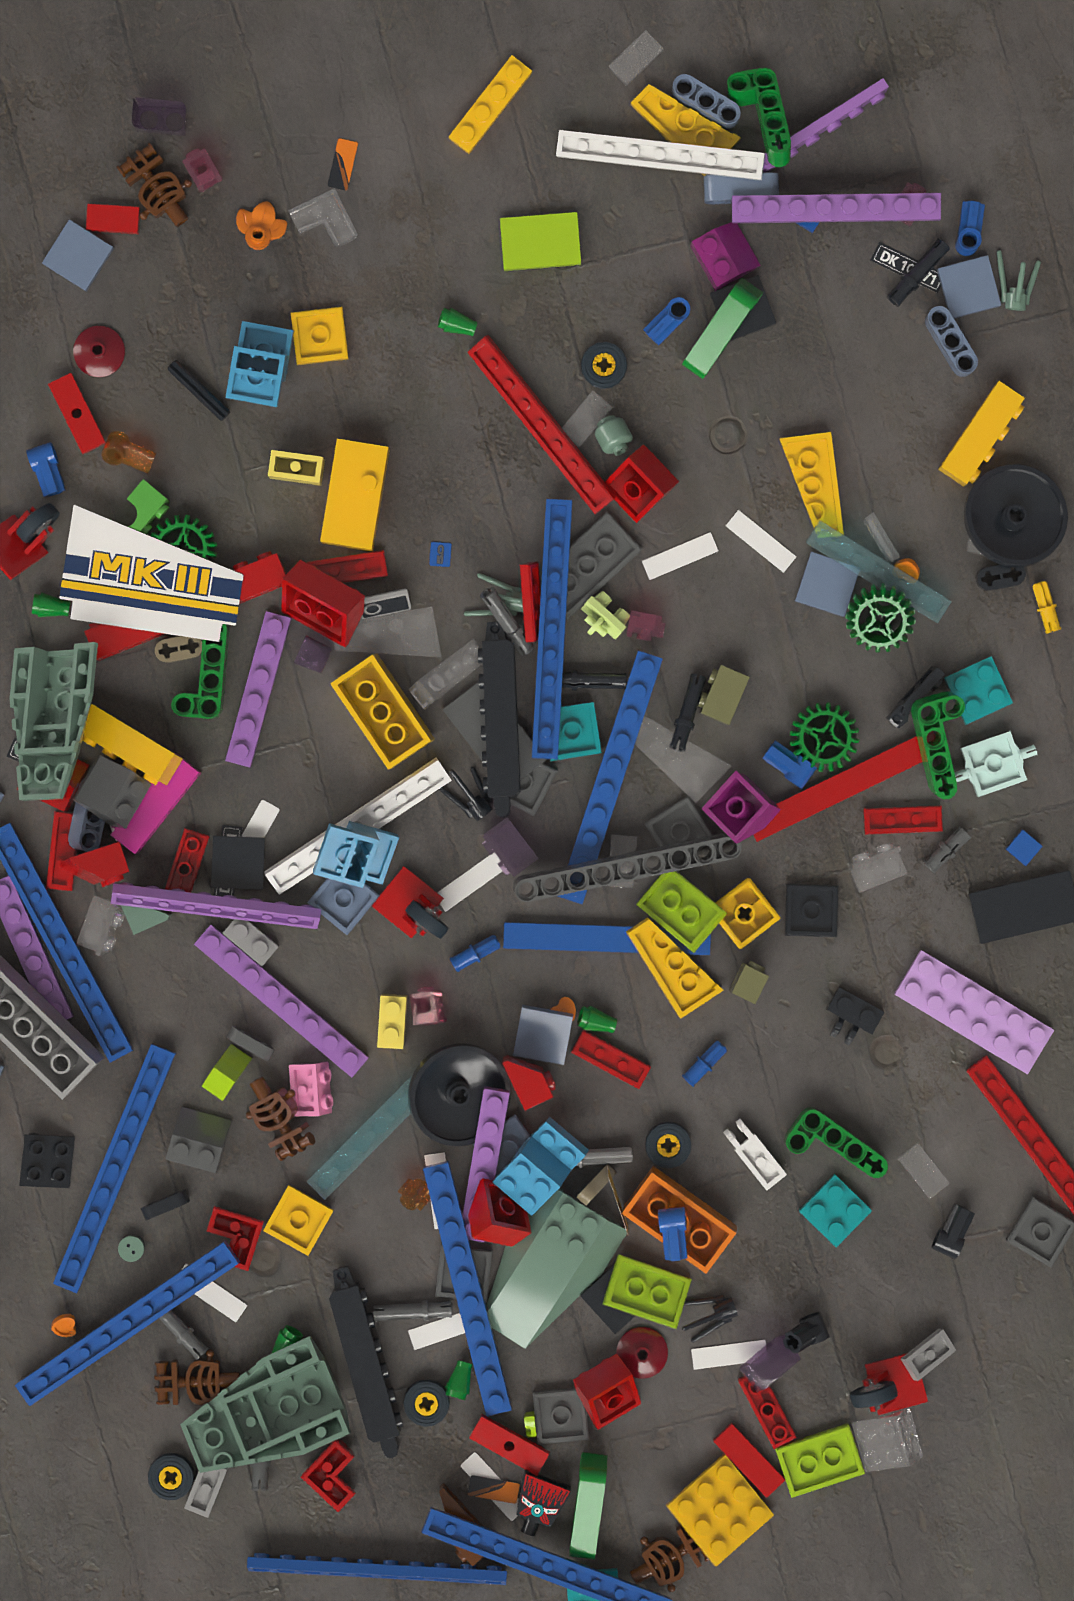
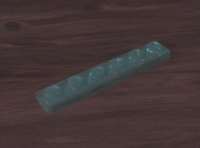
[806,520,952,623]
[307,1076,412,1200]

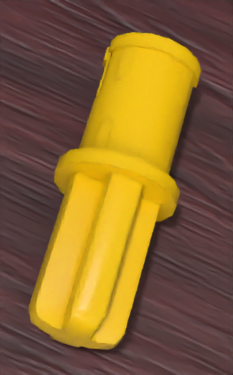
[1033,581,1062,634]

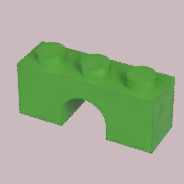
[110,479,170,535]

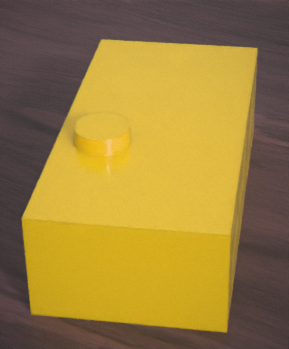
[320,439,390,552]
[330,654,435,770]

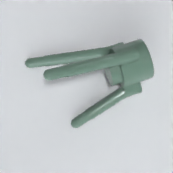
[997,250,1041,311]
[464,573,523,616]

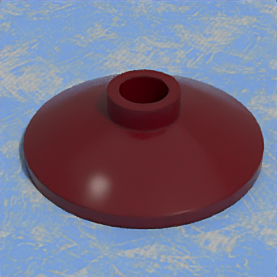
[73,326,125,378]
[616,1327,668,1379]

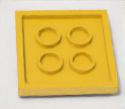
[665,1454,774,1566]

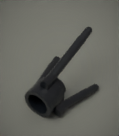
[438,767,493,821]
[682,1294,738,1343]

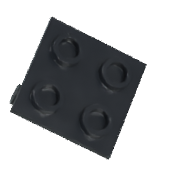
[19,1133,75,1188]

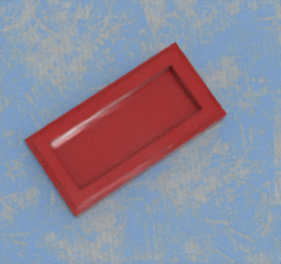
[86,204,140,234]

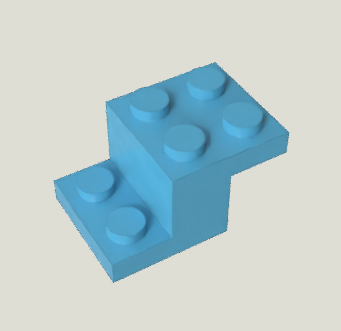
[225,321,294,407]
[313,821,399,888]
[492,1116,589,1216]

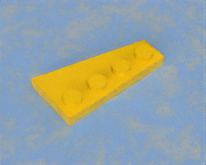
[631,84,741,176]
[779,432,844,539]
[626,918,724,1019]

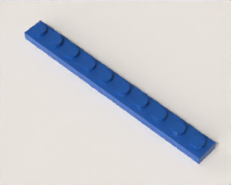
[532,499,572,760]
[558,650,663,904]
[0,823,134,1062]
[53,1043,176,1293]
[423,1161,512,1416]
[15,1240,240,1406]
[421,1507,672,1601]
[247,1553,507,1585]

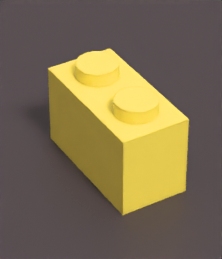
[268,450,325,486]
[377,994,408,1049]

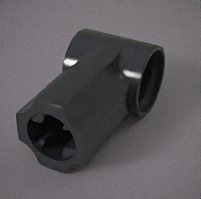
[931,1203,975,1260]
[783,1312,830,1354]

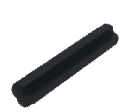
[167,360,230,421]

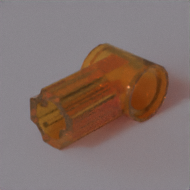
[101,431,156,474]

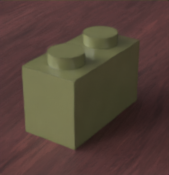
[698,665,750,725]
[729,961,769,1004]

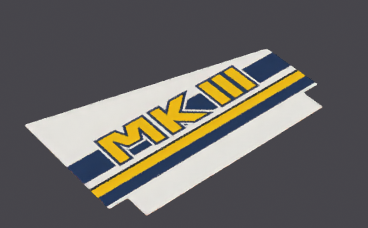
[59,505,243,642]

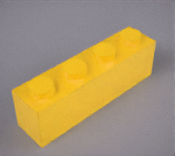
[938,381,1025,487]
[82,704,183,785]

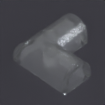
[288,188,358,247]

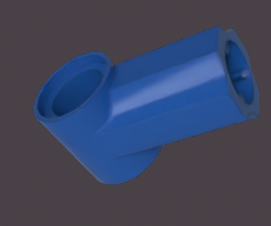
[955,201,985,256]
[643,297,690,346]
[26,442,66,498]
[762,740,817,789]
[658,1207,688,1261]

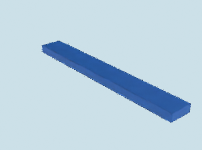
[503,922,711,955]

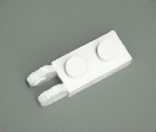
[723,1119,787,1190]

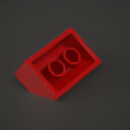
[281,560,365,647]
[60,842,129,887]
[502,1055,556,1110]

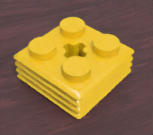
[715,878,780,949]

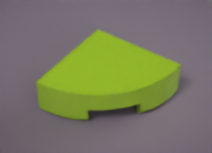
[524,1411,537,1438]

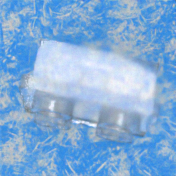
[847,842,907,893]
[76,895,125,956]
[852,1407,923,1472]

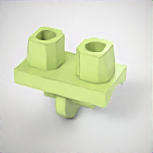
[581,591,630,640]

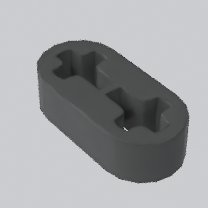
[226,1026,275,1061]

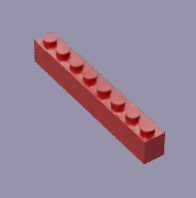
[84,551,286,661]

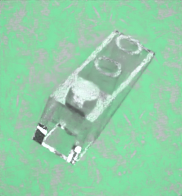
[409,639,483,710]

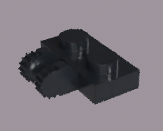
[826,987,885,1045]

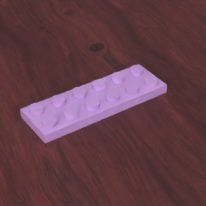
[894,950,1054,1074]

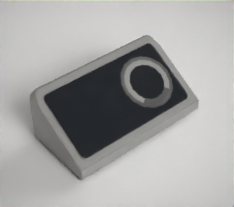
[361,588,411,619]

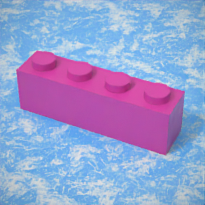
[111,753,201,854]

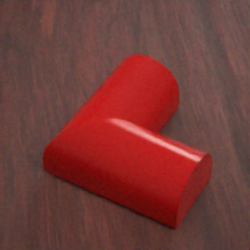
[207,1206,264,1271]
[300,1439,356,1512]

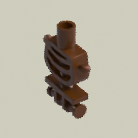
[116,143,192,227]
[246,1076,316,1161]
[154,1349,240,1405]
[630,1526,709,1592]

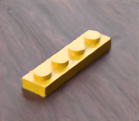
[449,55,532,154]

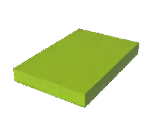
[500,212,581,271]
[636,871,727,953]
[602,1254,692,1329]
[775,1423,865,1498]

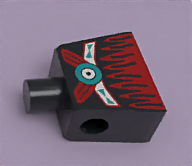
[516,1470,571,1536]

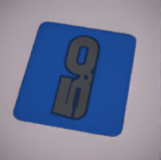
[430,542,451,567]

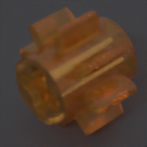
[398,1178,431,1211]

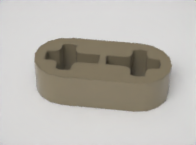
[155,636,203,663]
[576,1164,617,1206]

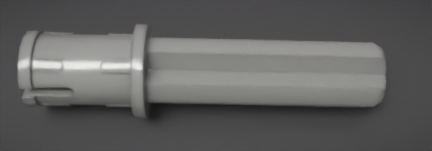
[576,1147,633,1168]

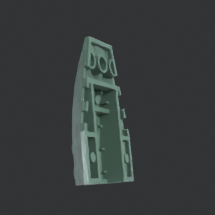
[10,642,98,801]
[486,1188,629,1348]
[180,1336,351,1473]

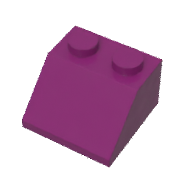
[690,222,761,291]
[701,771,781,844]

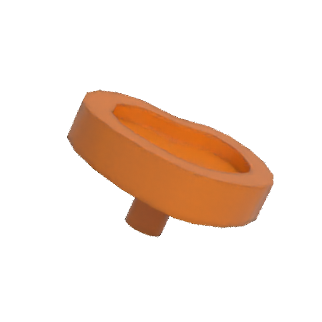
[892,558,920,583]
[550,997,576,1021]
[51,1314,76,1337]

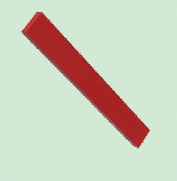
[467,335,616,514]
[753,731,936,842]
[965,1055,1074,1215]

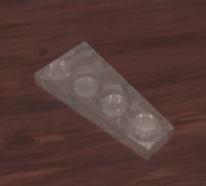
[334,607,442,658]
[635,716,731,803]

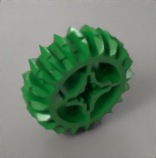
[150,515,218,560]
[845,583,916,653]
[789,702,859,772]

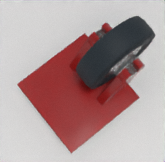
[0,503,60,580]
[372,866,449,939]
[850,1353,928,1415]

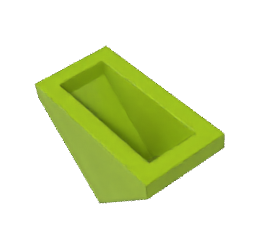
[202,1044,252,1101]

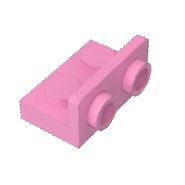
[289,1062,333,1117]

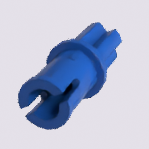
[450,935,501,972]
[682,1041,727,1087]

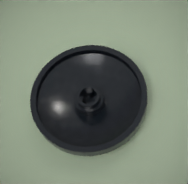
[964,464,1068,567]
[408,1043,511,1146]

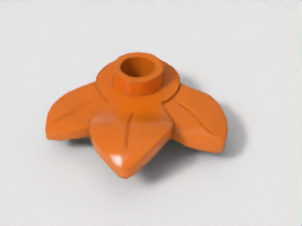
[236,201,287,250]

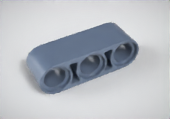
[672,74,741,129]
[704,173,779,204]
[925,306,978,377]
[68,778,105,852]

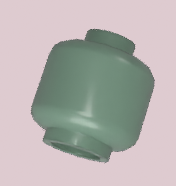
[594,415,633,456]

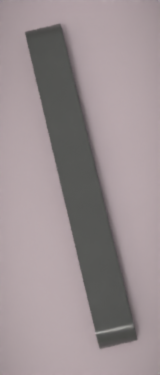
[513,833,742,902]

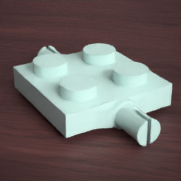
[954,731,1037,797]

